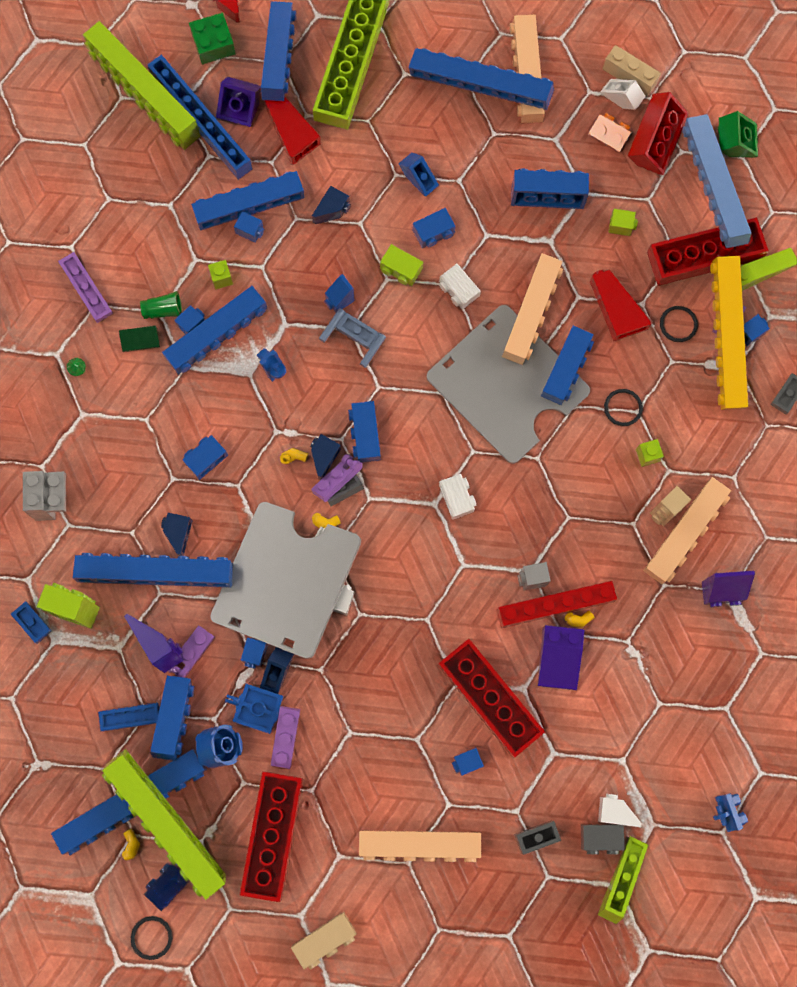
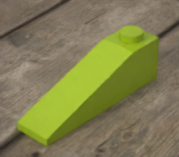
[741,248,797,291]
[598,836,648,924]

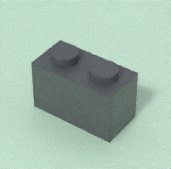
[514,820,561,855]
[581,825,625,854]

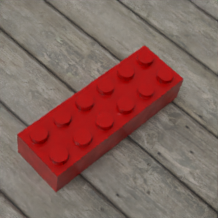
[647,217,769,286]
[438,639,545,758]
[239,771,303,903]

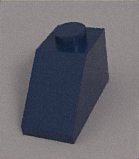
[312,185,351,224]
[310,434,341,480]
[161,512,193,556]
[260,647,294,694]

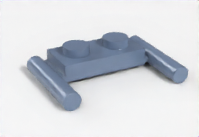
[319,308,386,368]

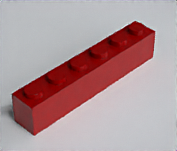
[497,581,617,629]

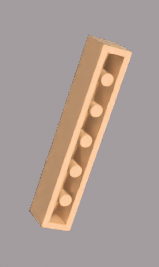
[510,15,545,123]
[502,253,563,365]
[643,477,731,584]
[359,831,481,862]

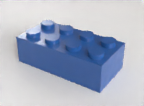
[511,168,589,209]

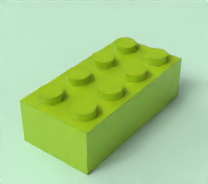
[37,583,100,629]

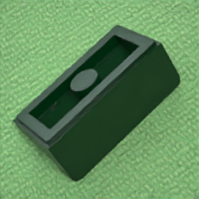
[119,326,160,352]

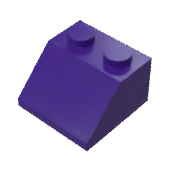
[216,76,261,127]

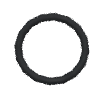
[660,306,698,342]
[604,389,643,426]
[130,916,173,960]

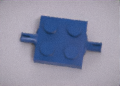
[225,684,284,734]

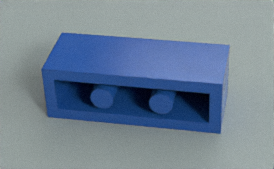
[348,401,381,463]

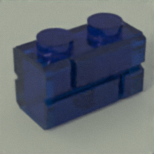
[144,863,190,911]

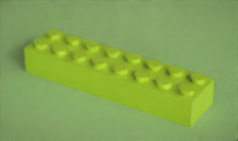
[313,0,389,130]
[83,21,201,150]
[102,749,226,900]

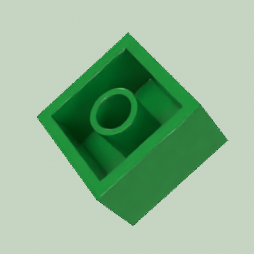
[189,12,236,65]

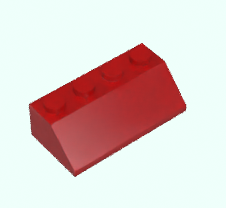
[627,92,689,175]

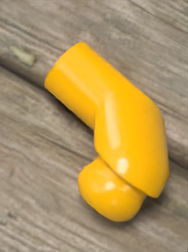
[280,448,309,464]
[312,513,341,528]
[565,610,595,628]
[122,829,140,861]

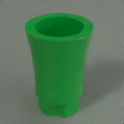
[140,291,182,319]

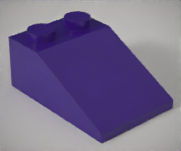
[702,570,755,608]
[124,614,184,673]
[538,625,584,690]

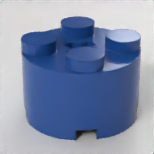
[195,725,243,768]

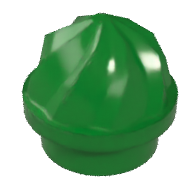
[67,358,86,376]

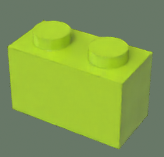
[380,244,423,286]

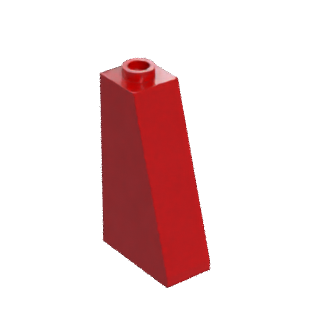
[265,96,321,165]
[590,269,651,341]

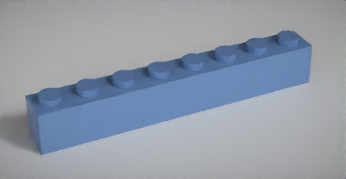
[683,114,751,248]

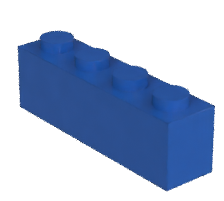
[541,325,594,405]
[150,675,195,761]

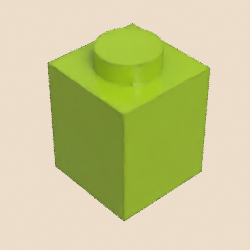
[608,209,638,236]
[208,260,233,290]
[636,439,664,467]

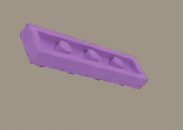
[58,252,113,323]

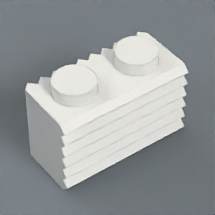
[439,264,481,309]
[439,474,477,520]

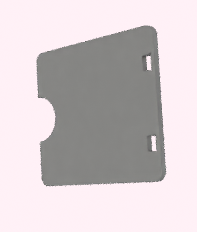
[427,305,590,464]
[210,502,361,659]

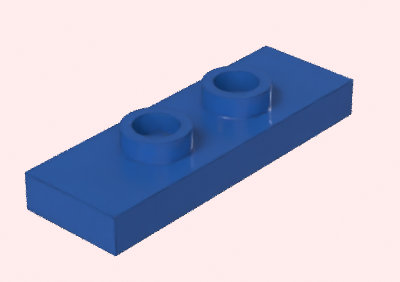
[98,703,159,732]

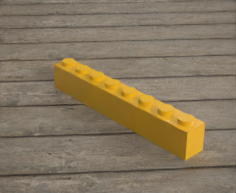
[710,256,748,410]

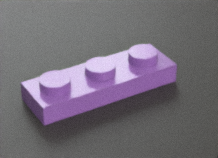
[270,706,300,769]

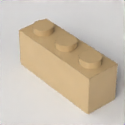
[603,45,661,97]
[650,486,691,527]
[291,911,357,970]

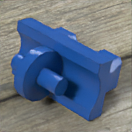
[257,348,286,382]
[713,793,748,832]

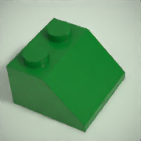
[718,111,758,158]

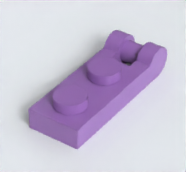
[311,454,362,502]
[168,625,215,678]

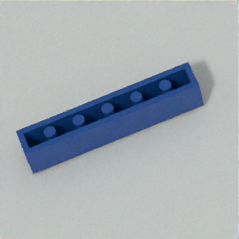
[261,1,296,101]
[191,171,305,231]
[162,286,267,375]

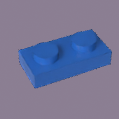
[11,601,52,644]

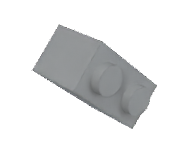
[517,562,551,591]

